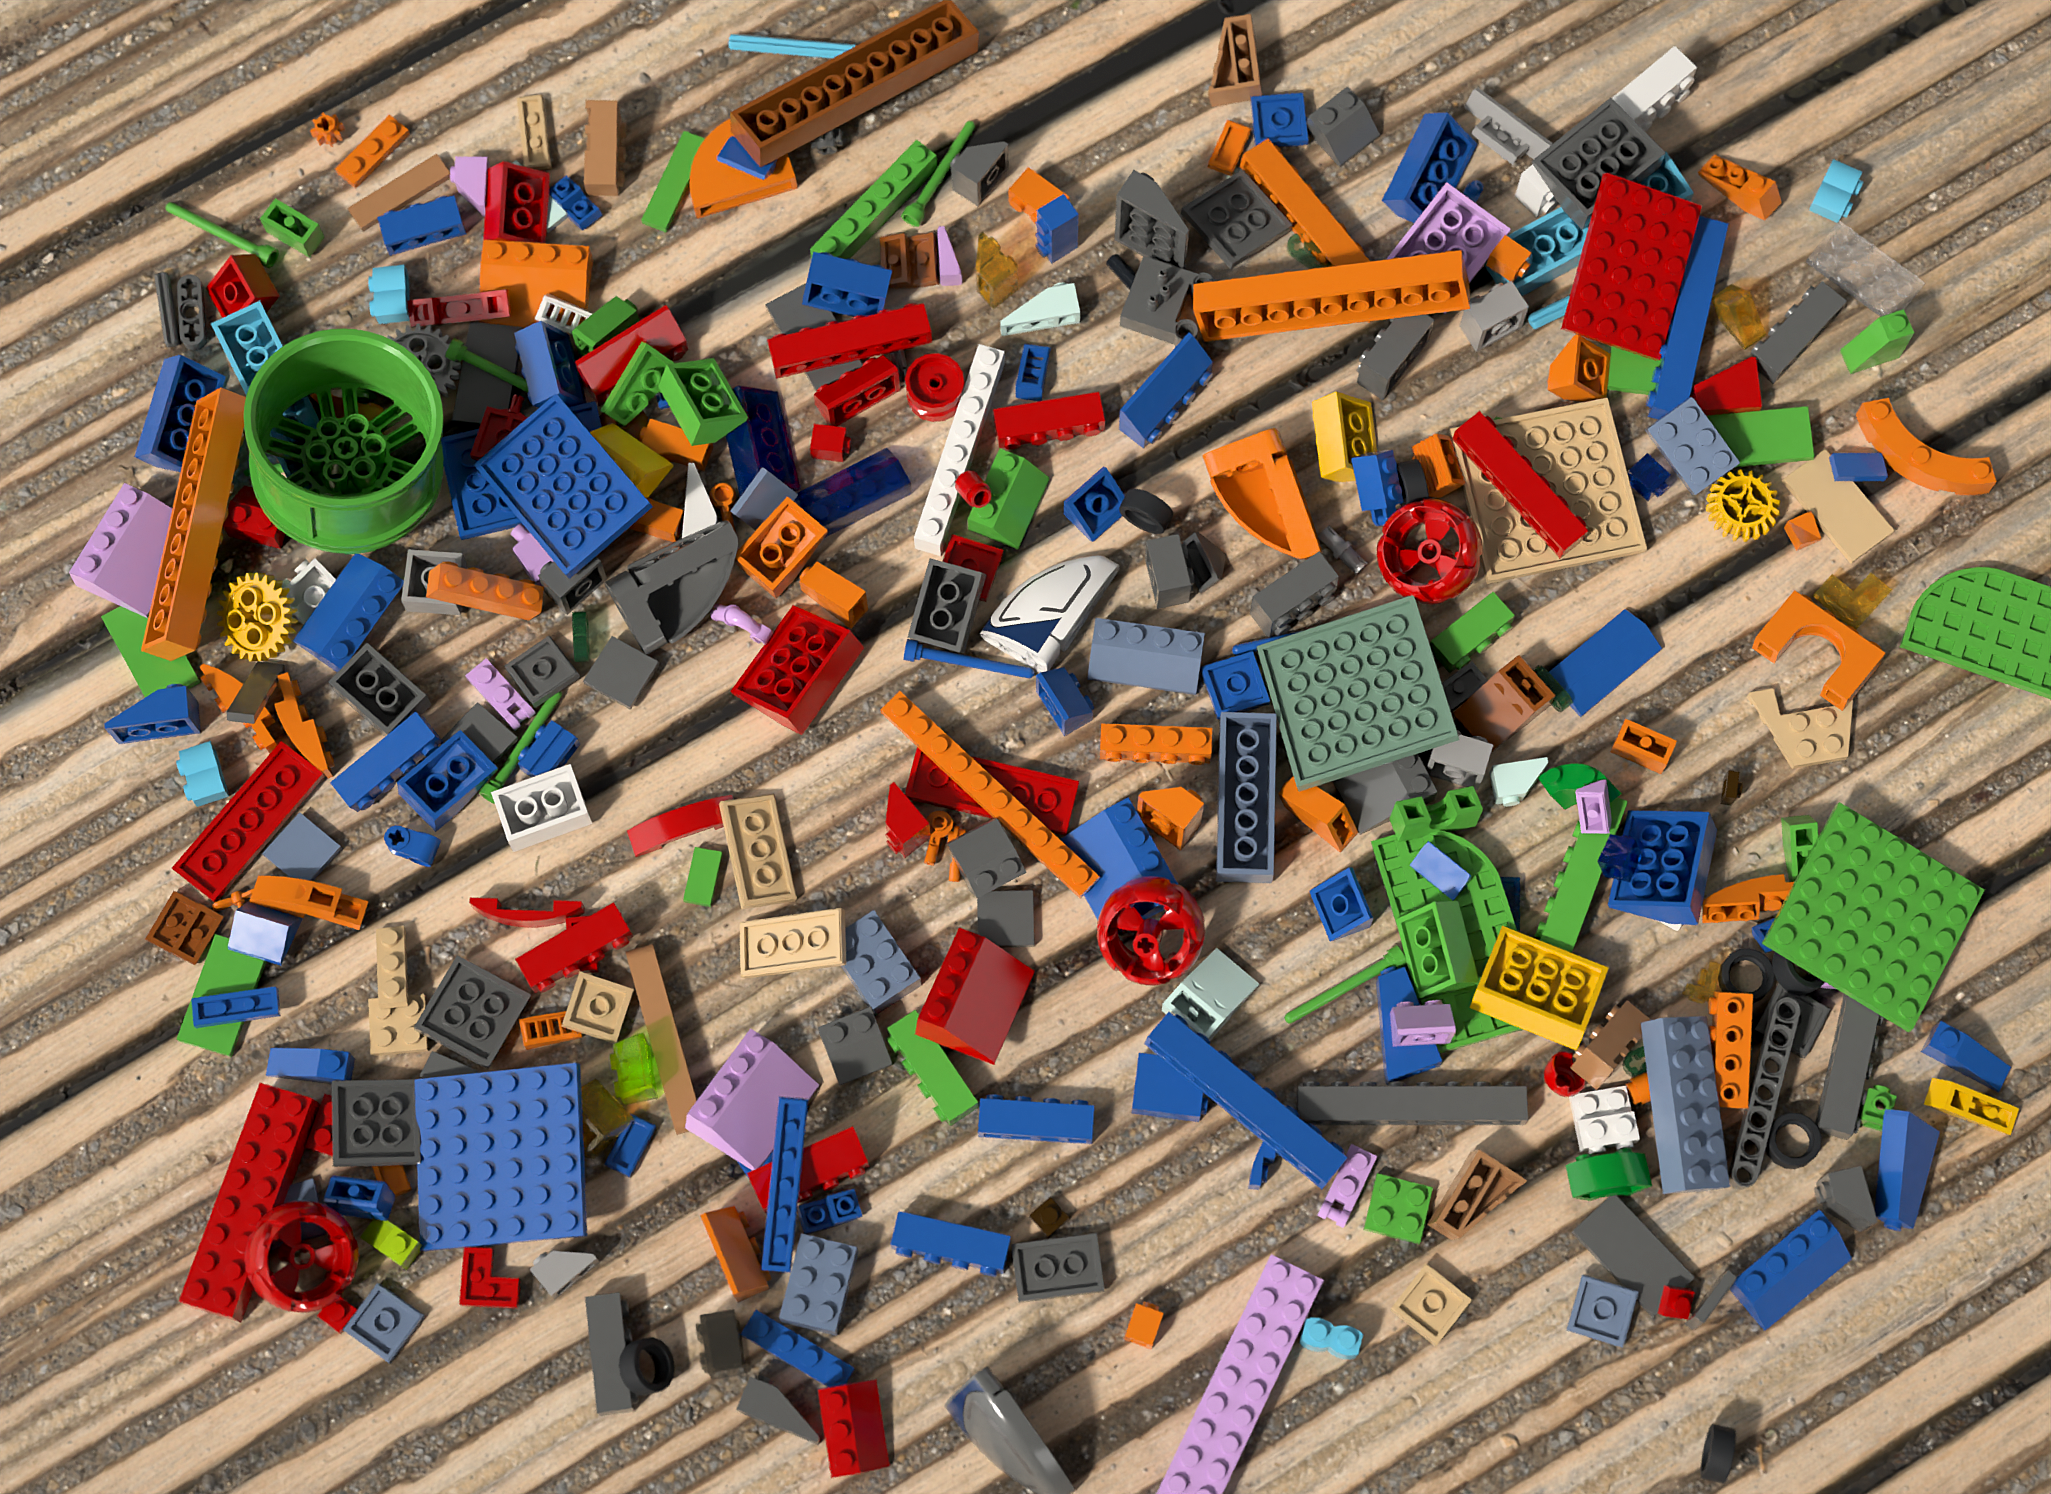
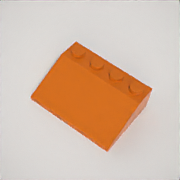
[479,240,593,329]

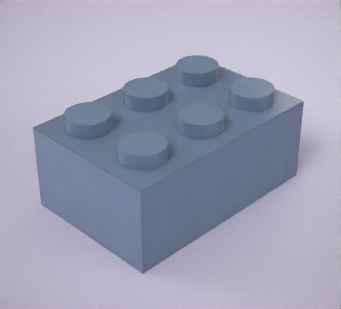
[1644,397,1740,495]
[841,910,921,1016]
[779,1233,859,1336]

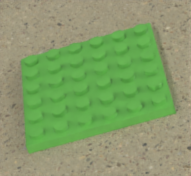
[1762,802,1984,1032]

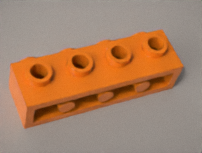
[426,561,544,621]
[1100,723,1212,765]
[1708,991,1753,1108]

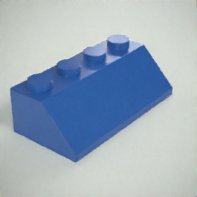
[1382,112,1477,223]
[1119,333,1213,449]
[134,355,226,472]
[292,554,404,672]
[1729,1209,1852,1331]

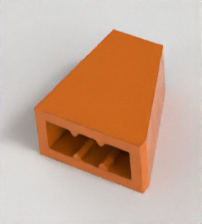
[799,562,868,629]
[1278,776,1358,852]

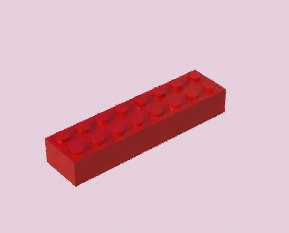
[179,1083,320,1323]

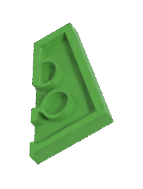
[600,342,674,426]

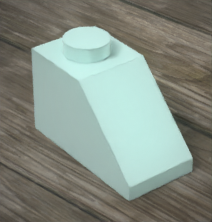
[1489,757,1548,807]

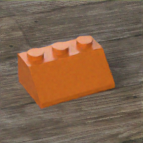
[1137,787,1204,851]
[700,1206,772,1302]

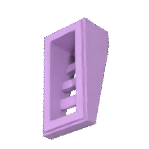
[938,226,962,286]

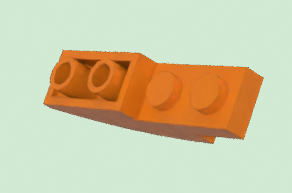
[199,664,277,753]
[274,672,335,778]
[1702,874,1794,923]
[250,876,368,930]

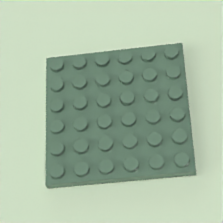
[1256,595,1460,792]

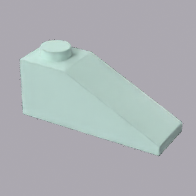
[1000,282,1080,336]

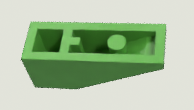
[1781,815,1818,882]

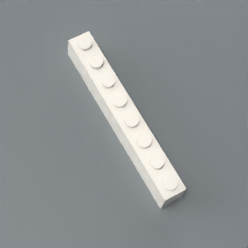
[914,344,1005,556]

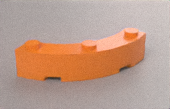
[1856,398,1997,495]

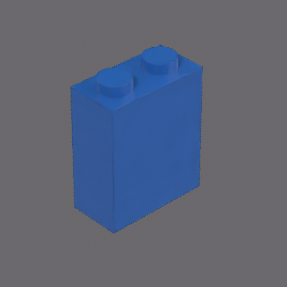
[1131,1053,1208,1122]

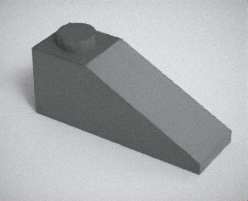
[736,1375,821,1445]

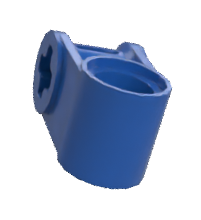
[384,825,441,867]

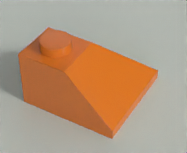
[1548,335,1610,402]

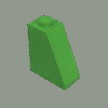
[572,296,639,356]
[1840,309,1914,374]

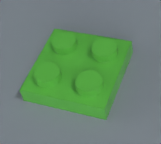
[1363,1173,1433,1244]

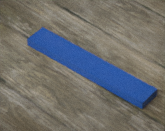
[761,1096,808,1272]

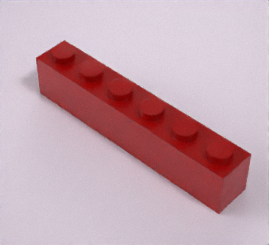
[767,303,932,379]
[1452,411,1588,558]

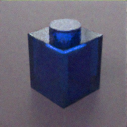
[1597,834,1643,882]

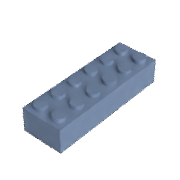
[1216,712,1276,883]
[1641,1016,1730,1194]

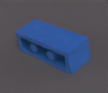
[1035,194,1079,264]
[377,195,466,256]

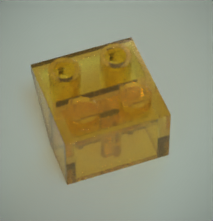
[976,231,1018,310]
[581,1079,634,1159]

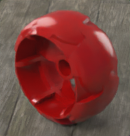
[1377,498,1483,605]
[1097,876,1206,986]
[245,1201,359,1313]

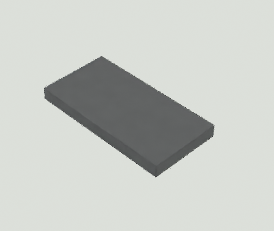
[765,283,863,391]
[452,321,523,426]
[1571,1195,1695,1318]

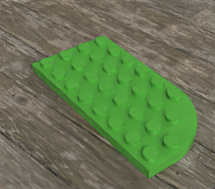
[1899,567,2051,699]
[1371,830,1524,1054]

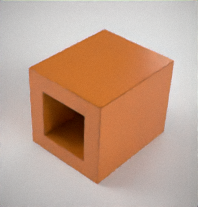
[1487,235,1531,282]
[1124,1301,1163,1349]

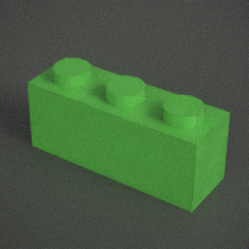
[1430,592,1515,673]

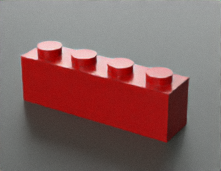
[993,392,1105,450]
[515,902,634,993]

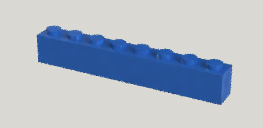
[1646,216,1728,419]
[1144,1012,1348,1189]

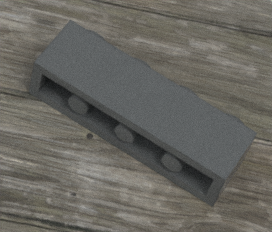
[1750,281,1847,384]
[585,1292,639,1416]

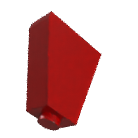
[1689,357,1762,416]

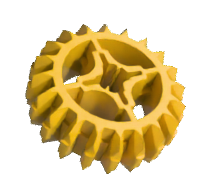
[1705,469,1780,543]

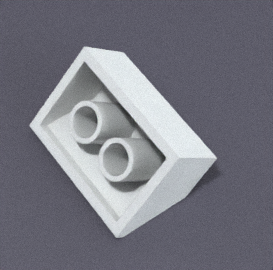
[491,764,592,852]

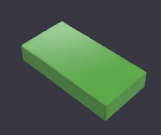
[683,847,723,907]

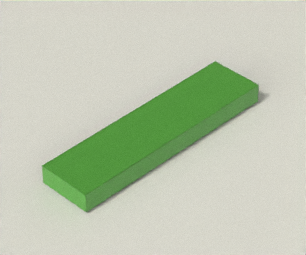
[641,131,705,232]

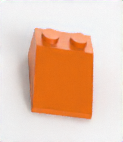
[735,496,828,599]

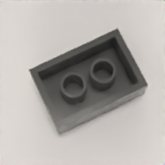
[1357,314,1434,400]
[1250,551,1339,638]
[907,558,987,653]
[328,643,431,737]

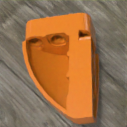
[1202,428,1323,560]

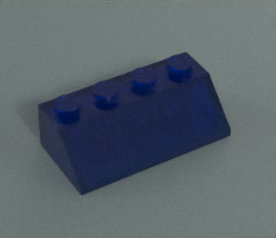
[726,385,801,497]
[794,448,912,538]

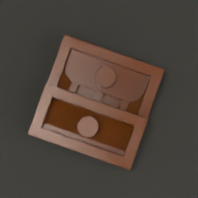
[880,232,939,288]
[145,891,224,966]

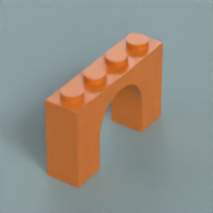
[629,419,713,542]
[1752,590,1886,711]

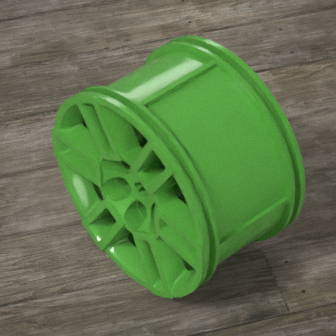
[244,328,443,554]

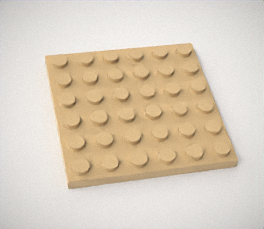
[1449,398,1647,584]

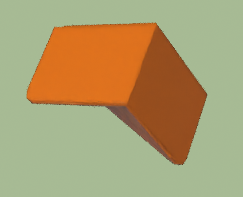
[1784,511,1821,551]

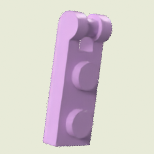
[465,658,536,731]
[1317,1144,1377,1228]

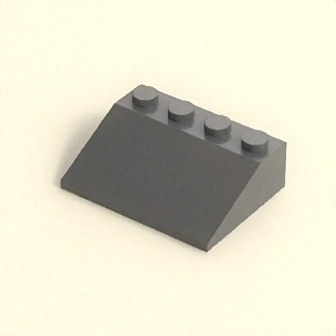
[1532,97,1666,230]
[1115,170,1189,269]
[1332,754,1437,835]

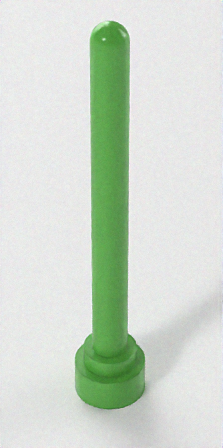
[901,121,975,227]
[166,202,279,268]
[445,338,529,392]
[479,691,562,804]
[1284,945,1407,1023]

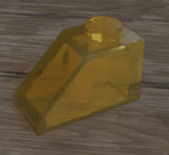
[1711,284,1766,350]

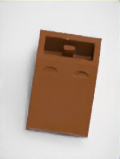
[1453,655,1555,753]

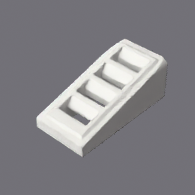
[535,293,593,334]

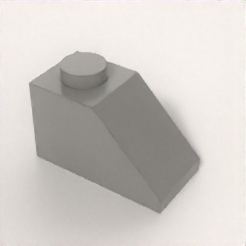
[530,1251,600,1299]

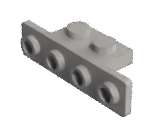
[1465,87,1553,165]

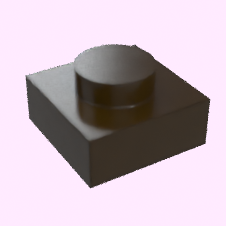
[1720,770,1743,806]
[1029,1197,1069,1238]

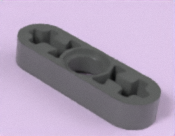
[177,274,207,351]

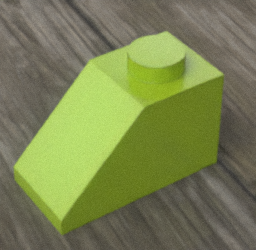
[360,1218,422,1270]

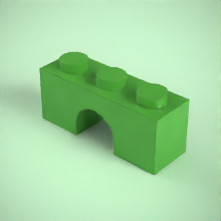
[1389,786,1483,842]

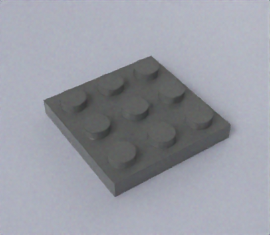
[1180,170,1293,269]
[414,955,531,1070]
[332,1079,421,1167]

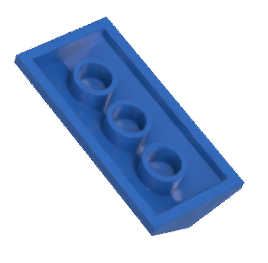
[1544,609,1662,717]

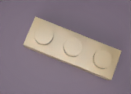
[376,926,409,1009]

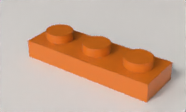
[335,114,410,189]

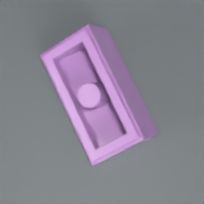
[1576,780,1612,834]

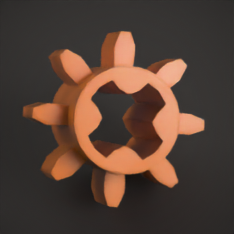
[310,113,345,147]

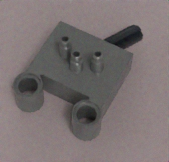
[1106,254,1215,347]

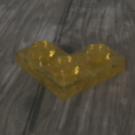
[1813,573,1892,630]

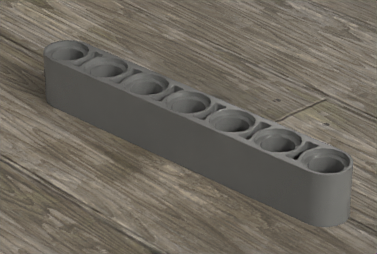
[1728,997,1800,1190]

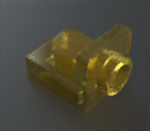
[1682,961,1721,1003]

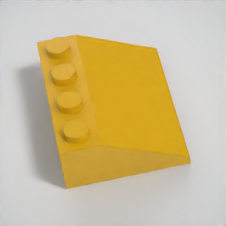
[1470,926,1609,1051]

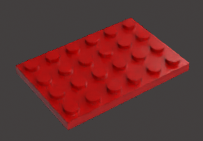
[1561,173,1702,361]

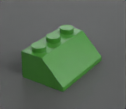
[658,358,748,446]
[968,449,1050,550]
[1396,901,1479,1000]

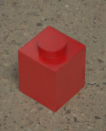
[810,424,851,462]

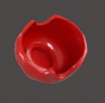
[1543,1051,1586,1097]

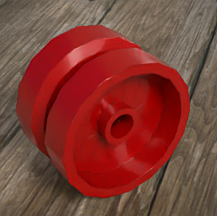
[905,353,964,422]

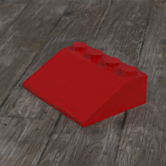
[730,605,864,735]
[915,927,1035,1065]

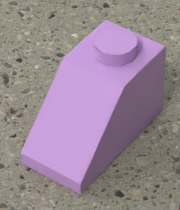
[450,157,491,216]

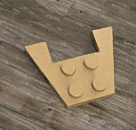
[1747,688,1853,769]

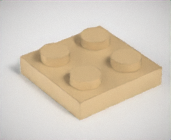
[562,972,633,1044]
[368,994,429,1056]
[1390,1264,1472,1346]

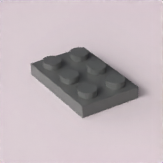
[1011,1233,1104,1303]

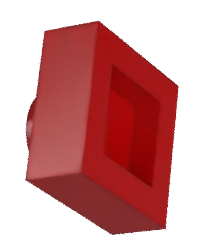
[1658,1285,1695,1320]
[317,1297,357,1334]

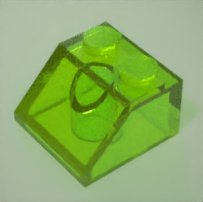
[609,1033,658,1105]

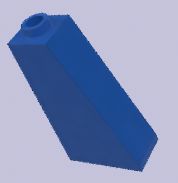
[1376,966,1442,1085]
[1875,1109,1940,1231]

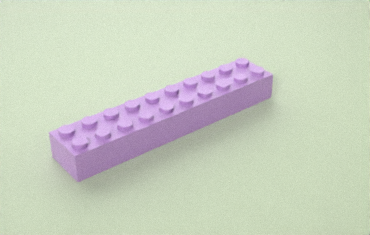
[1156,1255,1323,1494]

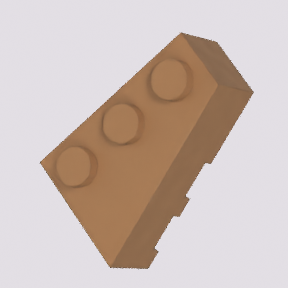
[1208,14,1263,107]
[584,100,627,196]
[1571,1000,1651,1090]
[1427,1149,1527,1240]

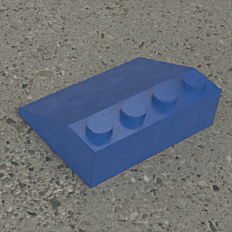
[1060,797,1178,934]
[1608,810,1717,925]

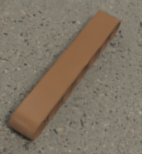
[626,944,697,1135]

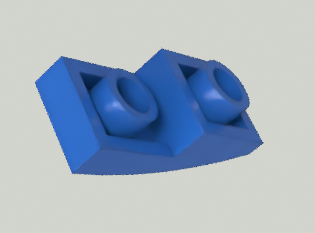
[549,175,602,231]
[1248,1142,1280,1190]
[797,1189,862,1235]

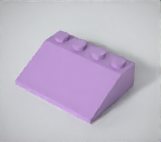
[1386,182,1511,314]
[69,483,172,618]
[685,1028,819,1170]

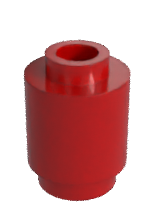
[955,470,991,508]

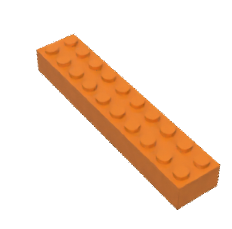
[1193,250,1470,342]
[141,388,246,661]

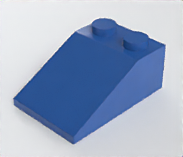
[104,684,201,744]
[397,730,498,832]

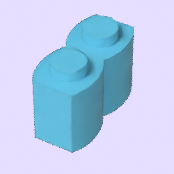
[1809,159,1864,223]
[368,265,410,324]
[176,741,229,807]
[1299,1318,1363,1360]

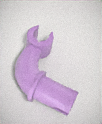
[710,603,773,645]

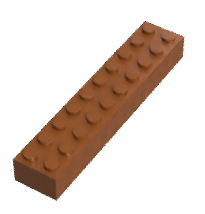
[730,0,979,168]

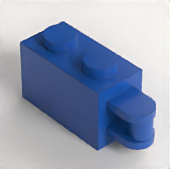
[1351,449,1404,526]

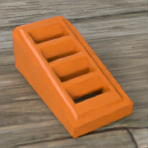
[519,1011,582,1050]

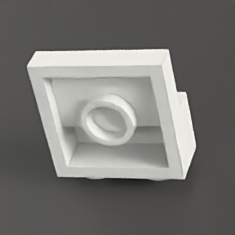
[281,558,336,625]
[1569,1086,1640,1155]

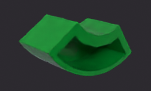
[1538,763,1622,810]
[1565,1148,1652,1201]

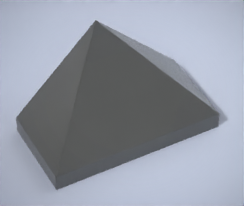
[1182,532,1226,593]

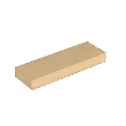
[516,94,552,171]

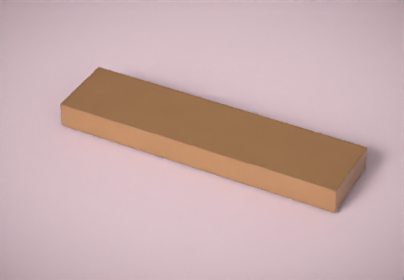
[347,153,450,232]

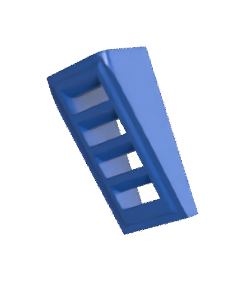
[1015,344,1051,401]

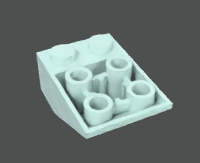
[1162,948,1259,1041]

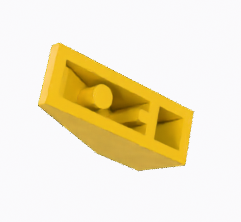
[1923,1078,2019,1135]

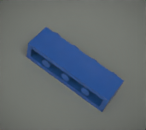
[330,712,443,812]
[978,1095,1094,1144]
[890,1211,1011,1277]

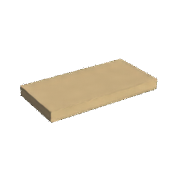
[1782,449,1895,564]
[719,794,797,909]
[740,908,846,979]

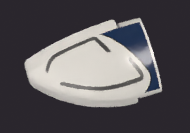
[980,555,1119,673]

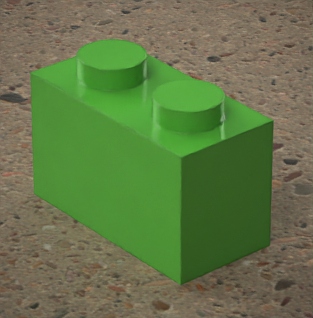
[260,198,325,258]

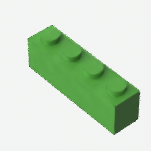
[886,1010,979,1126]

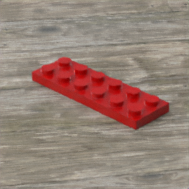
[172,741,325,903]
[905,747,1079,836]

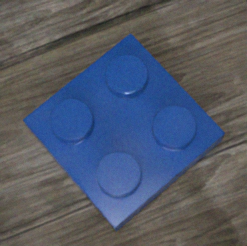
[1250,93,1308,147]
[1200,651,1270,720]

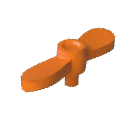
[212,889,253,912]

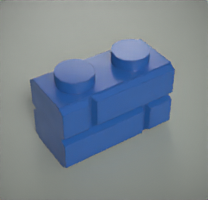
[518,720,580,778]
[324,1176,395,1221]

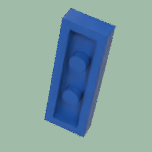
[191,986,281,1028]

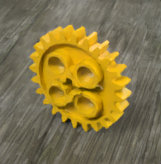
[217,573,298,661]

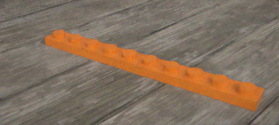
[880,691,1100,898]

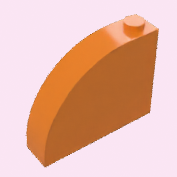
[689,119,797,219]

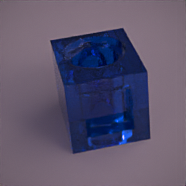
[1627,453,1671,501]

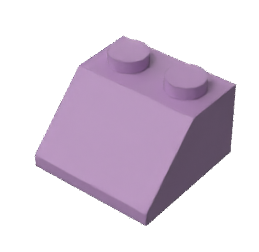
[1390,1000,1456,1046]

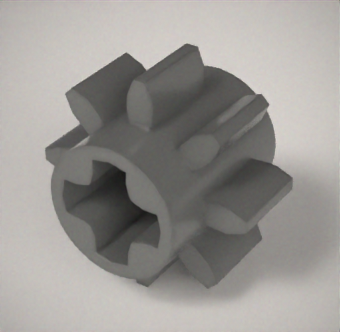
[811,128,842,155]

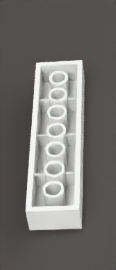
[1515,46,1697,218]

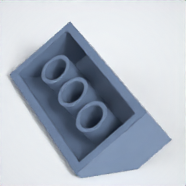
[1087,618,1205,695]

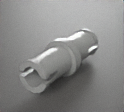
[1318,525,1368,575]

